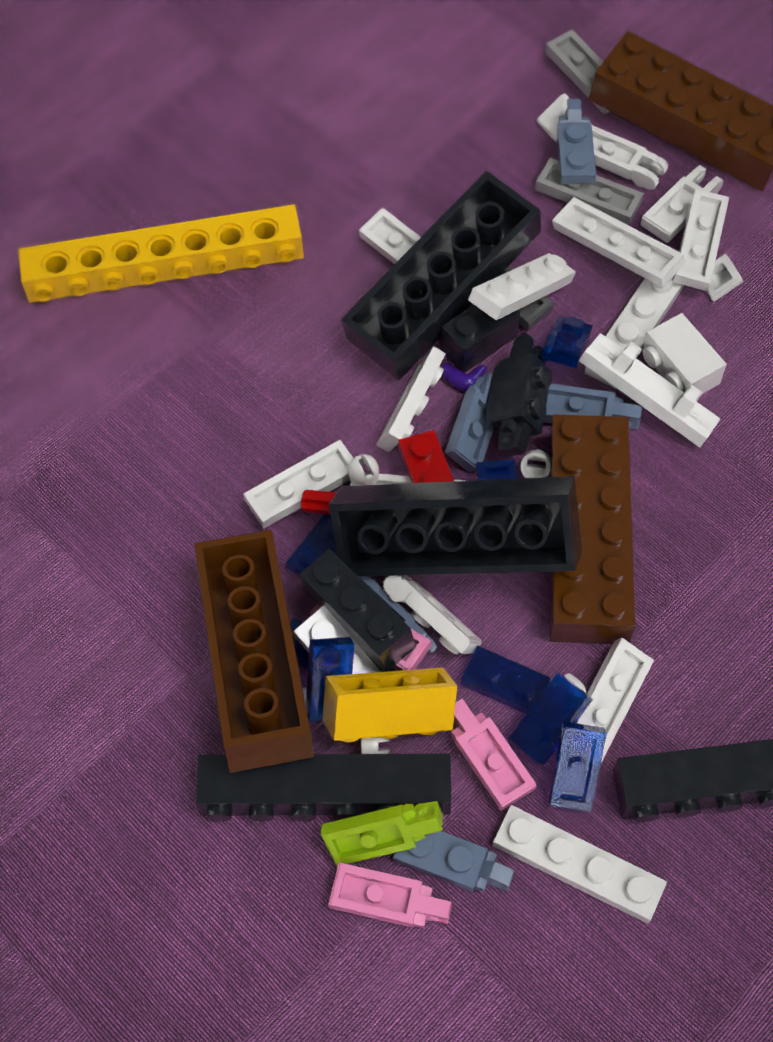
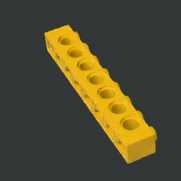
[18,204,304,303]

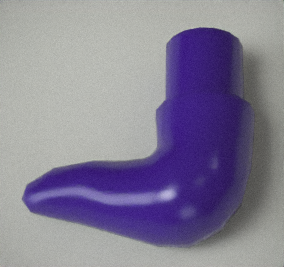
[441,363,487,392]

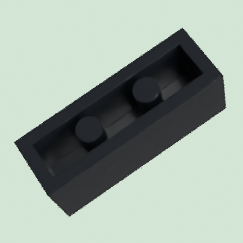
[299,548,416,672]

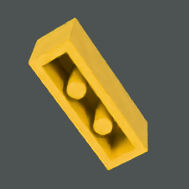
[322,667,457,742]

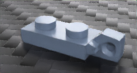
[557,99,596,184]
[445,373,495,473]
[544,383,642,430]
[393,831,514,892]

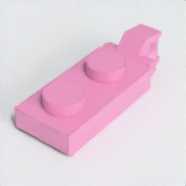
[451,698,537,811]
[328,863,452,928]

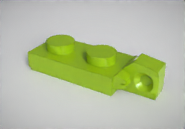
[321,801,443,866]

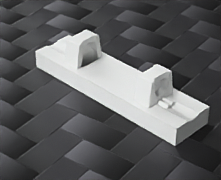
[579,333,720,448]

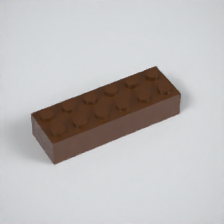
[588,30,773,192]
[549,414,635,644]
[194,530,314,773]

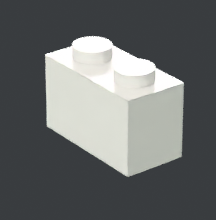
[642,313,727,393]

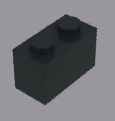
[440,304,520,373]

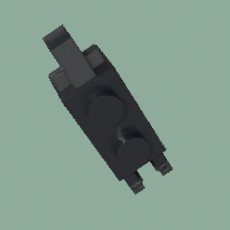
[485,333,552,457]

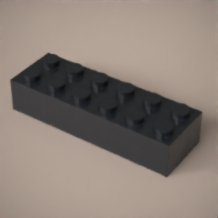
[341,170,541,380]
[329,476,582,576]

